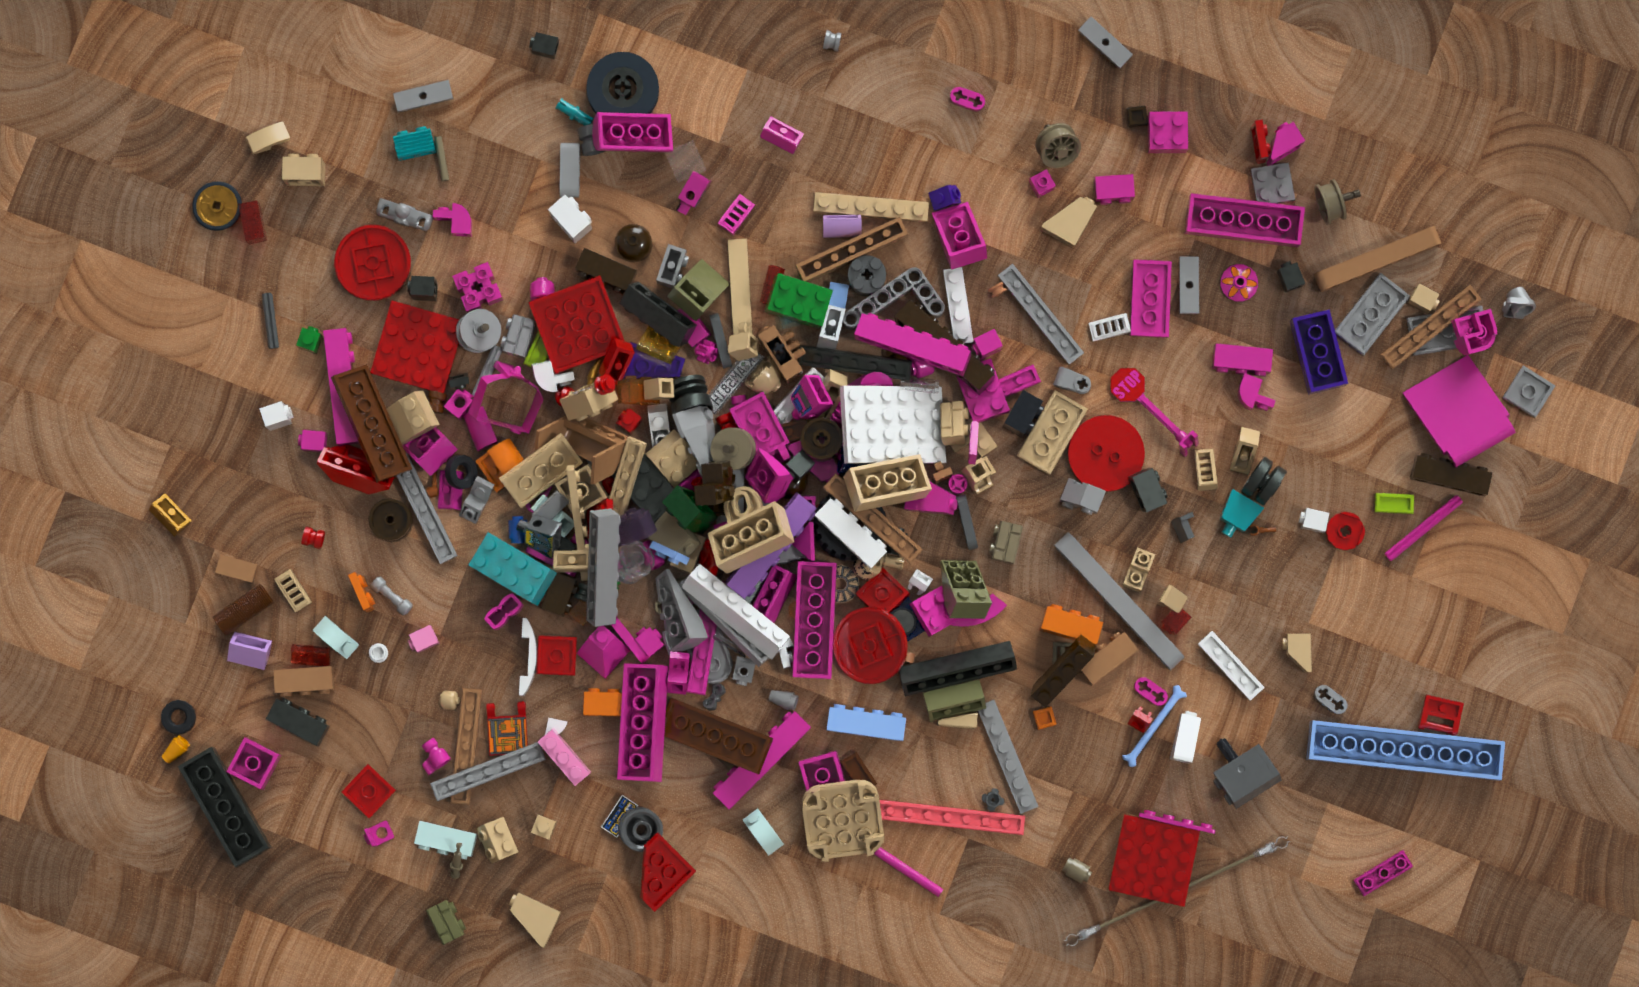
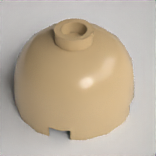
[745,356,782,394]

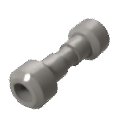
[370,576,413,616]

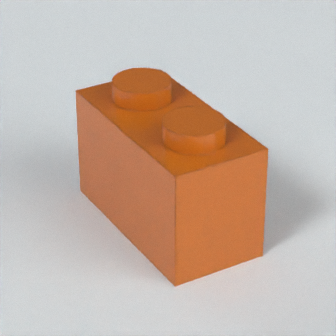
[583,688,622,717]

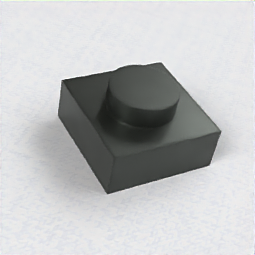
[449,373,469,389]

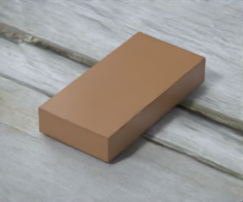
[215,554,258,583]

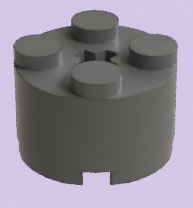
[848,255,886,296]

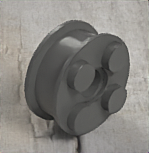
[618,807,663,852]

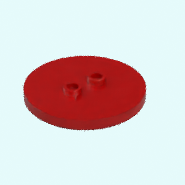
[334,225,411,301]
[1068,415,1145,492]
[833,607,908,684]

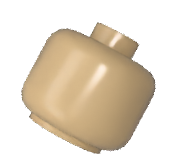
[439,690,460,710]

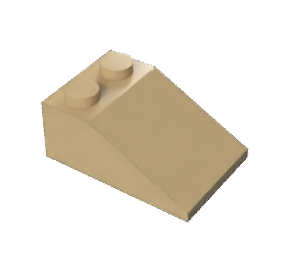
[386,391,440,445]

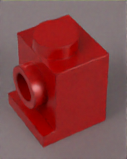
[616,408,643,435]

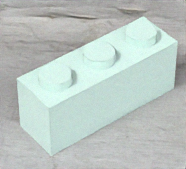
[414,821,478,860]

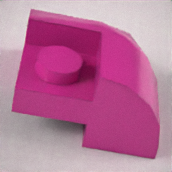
[1451,309,1497,355]

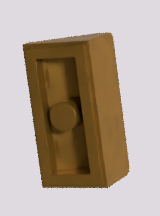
[149,493,191,537]

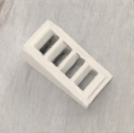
[1088,313,1131,342]

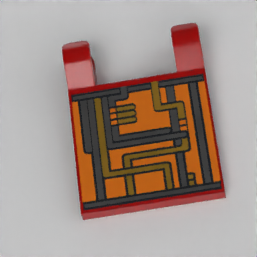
[486,701,528,756]

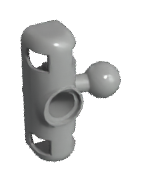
[376,198,433,231]

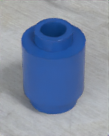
[508,516,527,543]

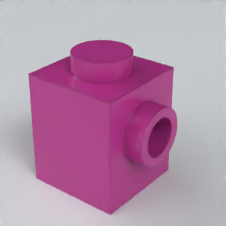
[635,627,664,658]

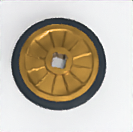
[192,181,242,231]

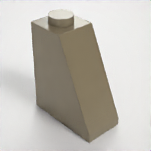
[644,511,701,557]

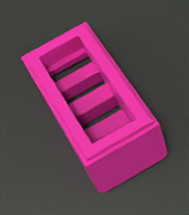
[718,194,755,236]

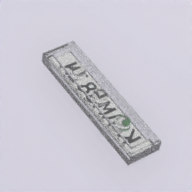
[708,352,765,416]

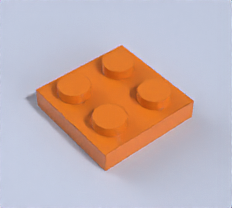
[348,572,376,613]

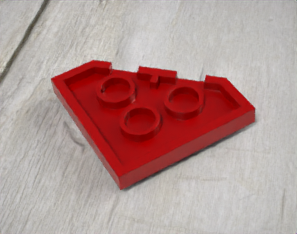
[640,832,696,912]

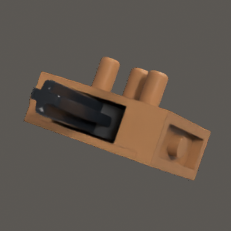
[758,325,806,385]

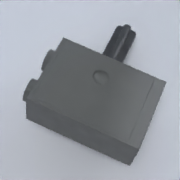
[1213,738,1282,809]

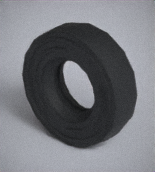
[445,455,478,489]
[161,700,196,735]

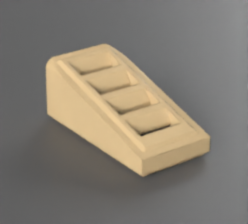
[1194,449,1218,491]
[274,569,312,613]
[937,712,978,729]

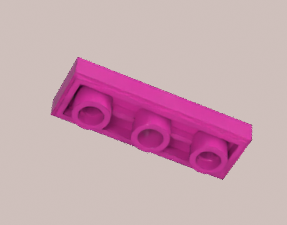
[1353,850,1413,896]

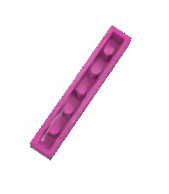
[854,313,971,376]
[323,328,359,446]
[713,711,811,810]

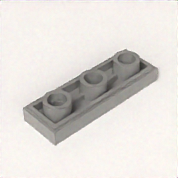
[1078,17,1133,69]
[393,80,453,113]
[1179,256,1199,314]

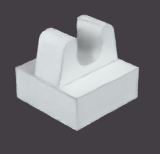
[908,569,933,595]

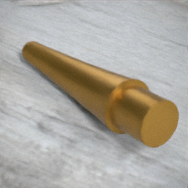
[587,356,604,385]

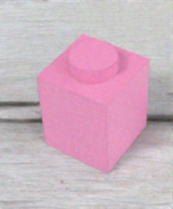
[408,625,439,653]

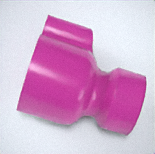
[422,738,451,775]

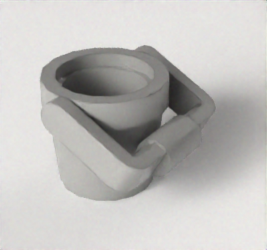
[1502,287,1536,319]

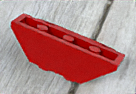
[317,445,395,494]

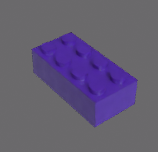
[1289,309,1348,395]

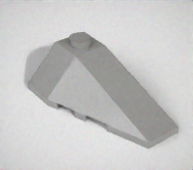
[672,406,715,476]
[656,569,708,655]

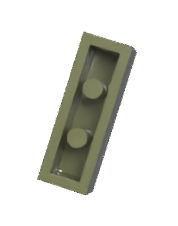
[923,679,986,722]

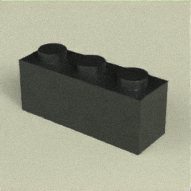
[266,698,330,747]

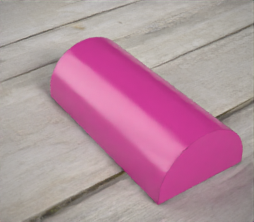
[592,112,673,153]

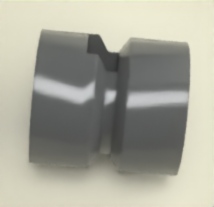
[577,124,605,156]

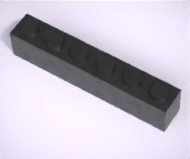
[899,641,1017,697]

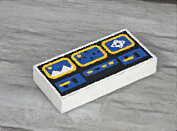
[601,795,639,838]

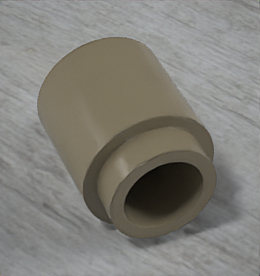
[1062,857,1092,884]

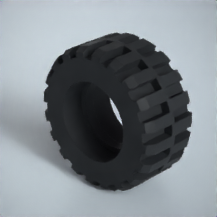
[814,494,886,561]

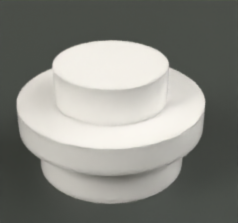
[369,643,388,663]

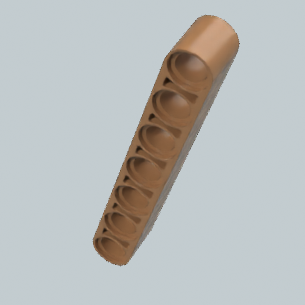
[1314,226,1442,292]

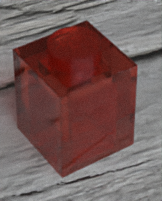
[1160,609,1192,635]

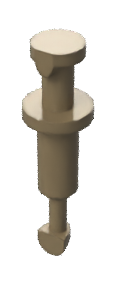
[450,843,463,879]

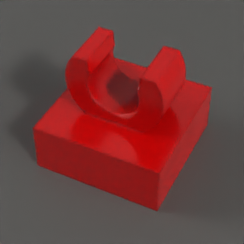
[1127,707,1153,733]

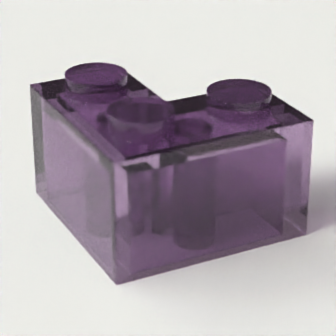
[618,507,657,547]

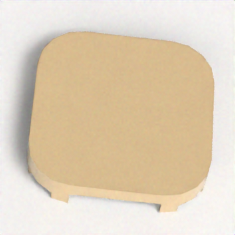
[802,780,884,862]

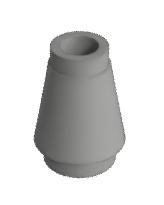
[769,690,799,711]

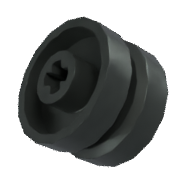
[1241,456,1287,506]

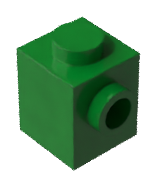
[296,326,323,354]

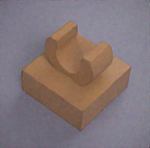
[933,461,953,484]

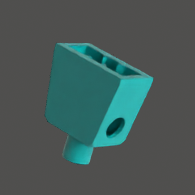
[1220,489,1264,538]

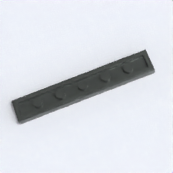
[798,345,912,381]

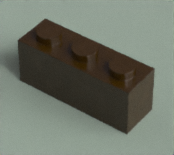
[575,248,637,295]

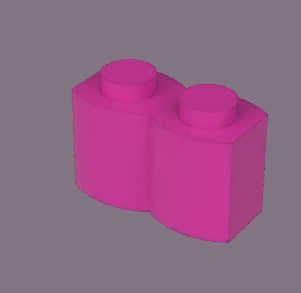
[484,593,523,630]

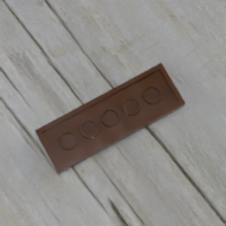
[331,364,412,483]
[664,698,773,774]

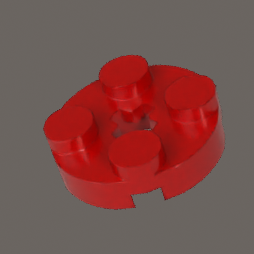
[1326,512,1365,551]

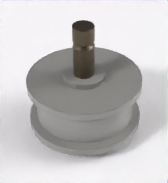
[456,309,501,353]

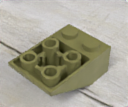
[667,259,730,321]
[940,560,992,619]

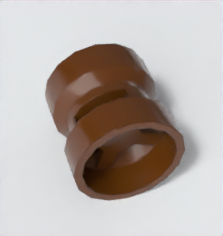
[428,391,447,414]

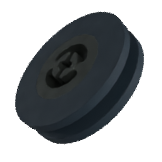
[586,52,659,114]

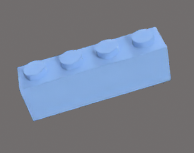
[826,704,906,741]

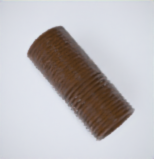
[213,584,274,636]

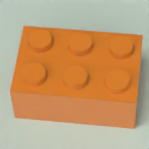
[1039,604,1103,645]

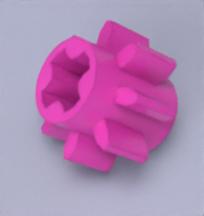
[695,339,718,364]

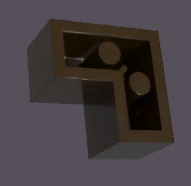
[694,461,735,505]

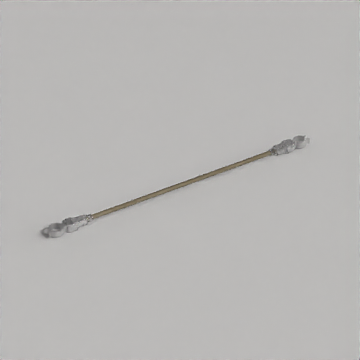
[1064,836,1290,946]

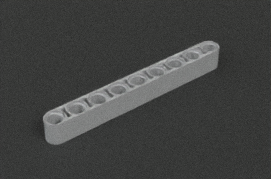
[1054,532,1185,671]

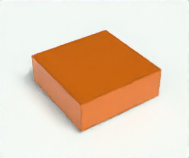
[1033,706,1057,730]

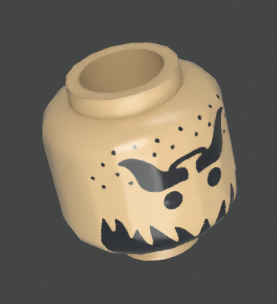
[853,559,882,581]

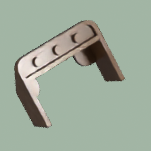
[535,416,628,485]

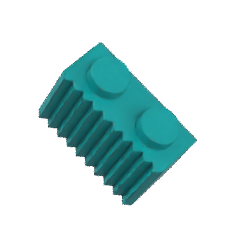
[393,126,436,161]

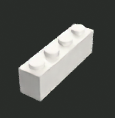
[814,498,887,570]

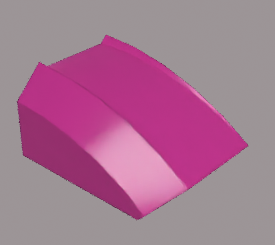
[745,448,794,504]

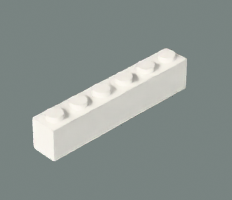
[682,564,790,660]

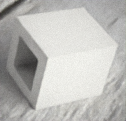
[1299,508,1329,533]

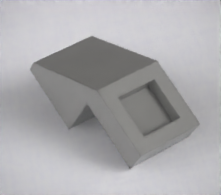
[459,476,495,524]

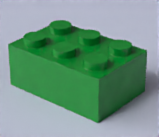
[764,273,833,329]

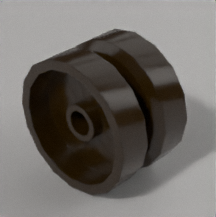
[800,417,843,462]
[368,498,413,543]

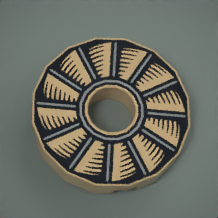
[835,565,860,603]

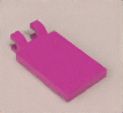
[729,392,791,461]

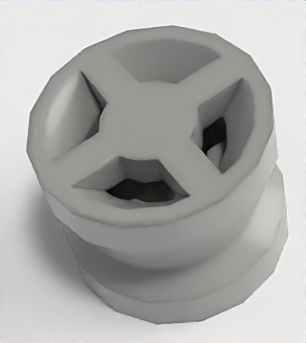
[823,30,842,52]

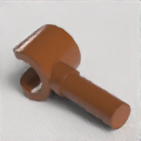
[426,471,439,498]
[1249,524,1276,536]

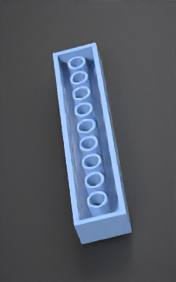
[1306,720,1505,781]

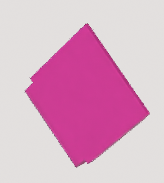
[1403,355,1516,467]

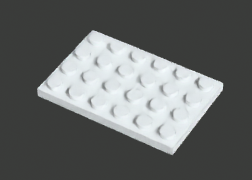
[840,386,946,464]

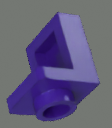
[929,185,961,211]

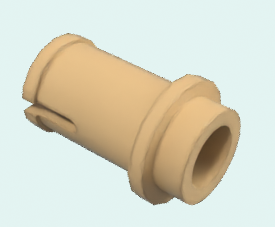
[881,553,904,570]

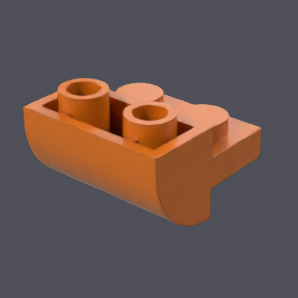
[476,438,524,493]

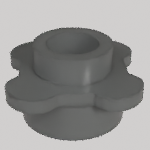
[982,788,1004,811]

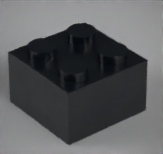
[1002,390,1044,438]

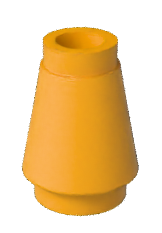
[162,735,190,764]

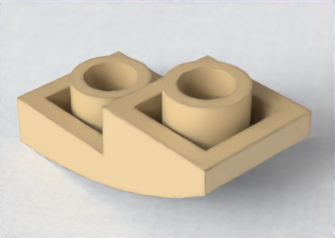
[245,121,290,155]
[1122,547,1155,593]

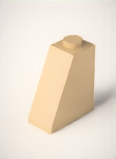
[1040,197,1097,248]
[509,892,561,948]

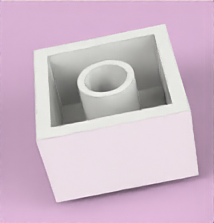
[548,195,592,244]

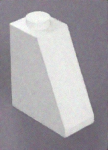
[1170,711,1201,764]

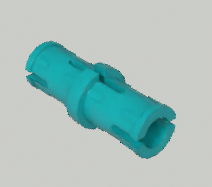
[555,98,594,126]

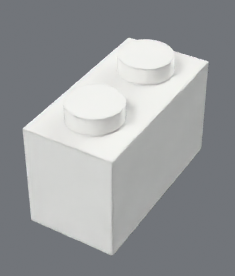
[259,401,294,431]

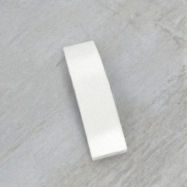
[519,618,537,696]

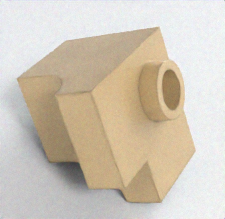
[961,456,996,495]

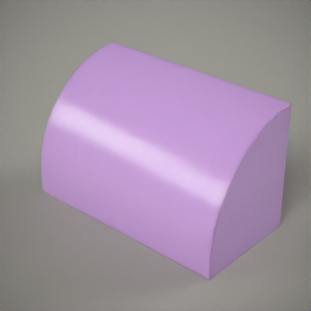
[823,215,862,238]
[227,632,272,670]

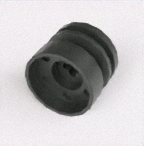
[669,375,713,414]

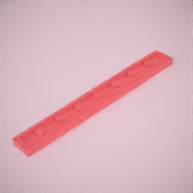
[880,800,1025,835]

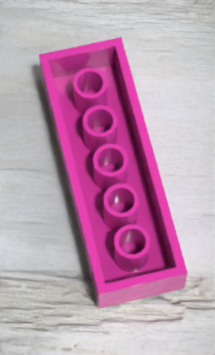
[1185,193,1305,248]
[793,561,837,679]
[617,663,668,782]

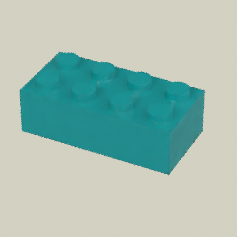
[469,532,557,606]

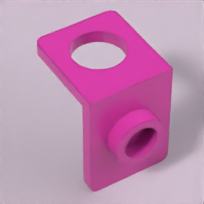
[364,821,394,847]

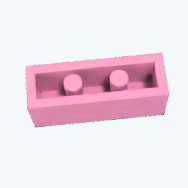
[538,728,591,786]

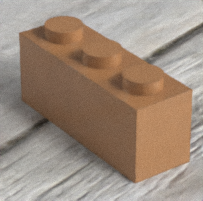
[1081,631,1138,686]
[273,666,335,697]

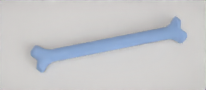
[1122,685,1187,767]

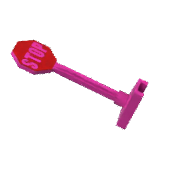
[1111,368,1199,457]

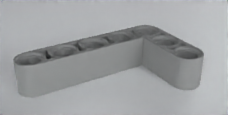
[843,267,945,330]

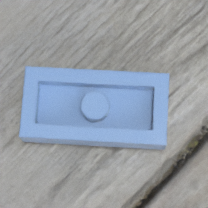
[649,541,690,565]

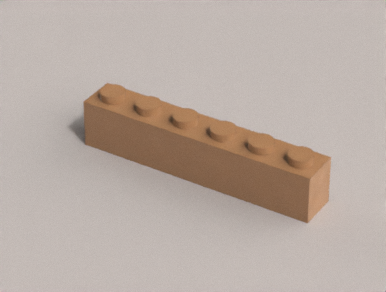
[796,217,908,283]

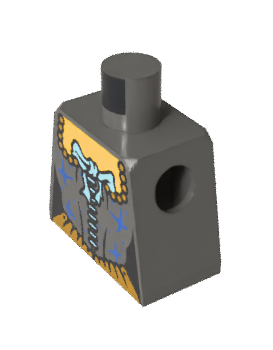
[516,515,562,559]

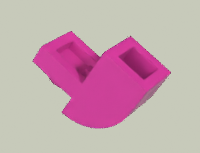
[433,203,472,237]
[1238,373,1276,411]
[667,651,690,695]

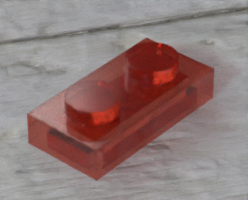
[291,644,331,666]

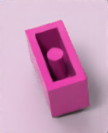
[1094,174,1135,205]
[971,329,1003,361]

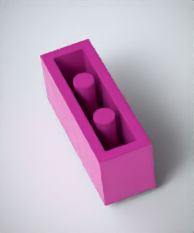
[1212,344,1273,377]
[753,565,797,623]

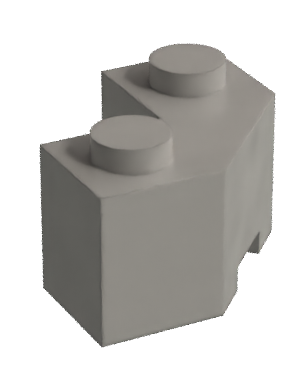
[1059,478,1106,515]

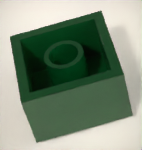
[662,485,718,534]

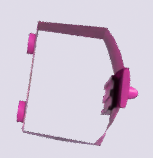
[468,361,543,434]

